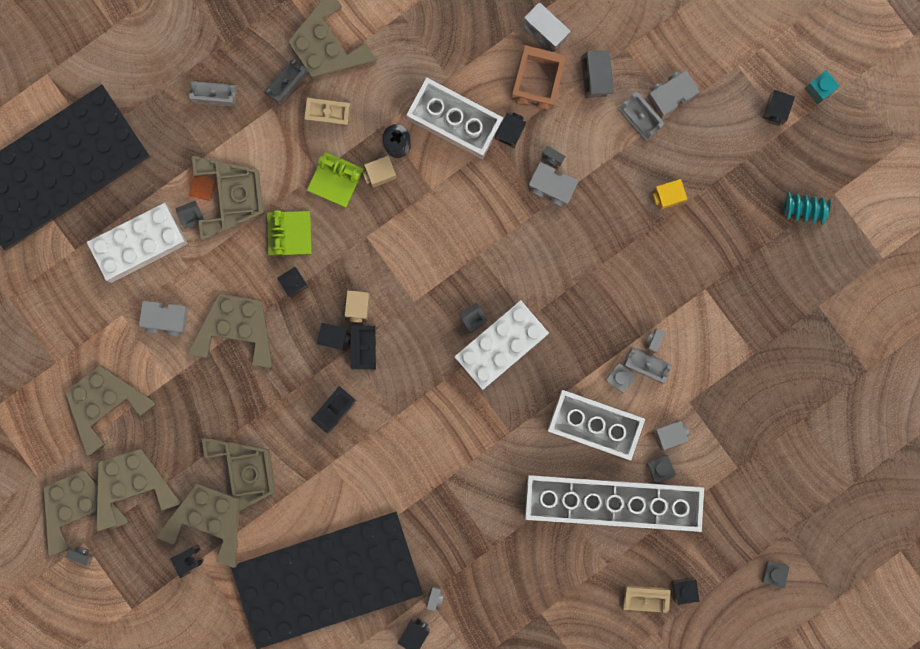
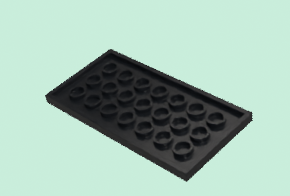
[0,85,150,251]
[231,511,423,649]

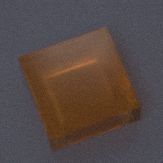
[189,176,216,202]

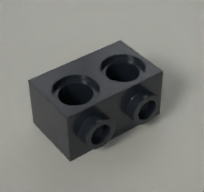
[311,386,357,434]

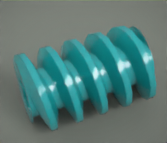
[783,192,831,225]

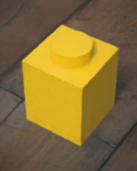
[652,179,688,210]

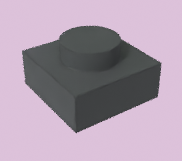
[542,146,566,167]
[175,200,204,229]
[458,303,488,333]
[647,455,676,483]
[66,546,94,565]
[762,561,790,588]

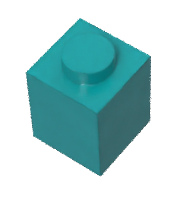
[805,70,840,104]

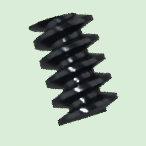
[383,124,411,158]

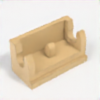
[305,97,352,125]
[623,585,671,613]

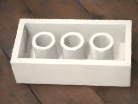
[406,77,503,160]
[87,203,188,283]
[454,300,549,390]
[547,390,645,460]

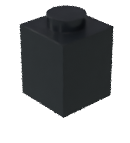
[763,90,795,126]
[495,113,526,149]
[277,267,309,298]
[317,323,351,351]
[671,577,700,605]
[397,618,430,649]

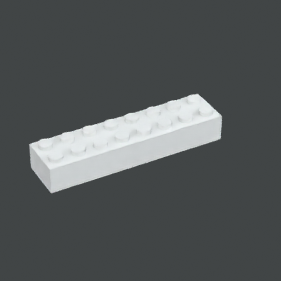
[525,475,704,532]

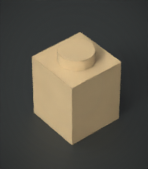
[362,156,397,188]
[345,290,370,323]

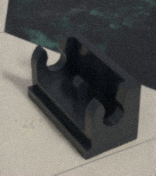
[351,325,376,370]
[170,545,204,578]

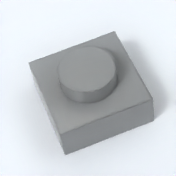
[645,329,665,353]
[605,363,636,393]
[427,586,444,611]

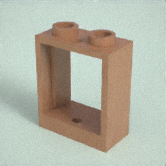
[512,45,567,111]

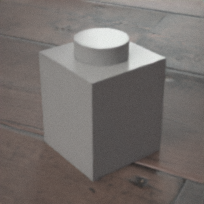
[654,421,690,450]

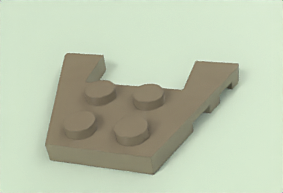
[288,0,377,79]
[192,156,264,241]
[188,294,273,368]
[65,366,157,456]
[202,438,276,511]
[97,449,181,532]
[44,470,130,556]
[157,483,239,568]

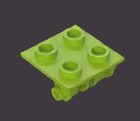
[307,152,364,208]
[267,211,312,256]

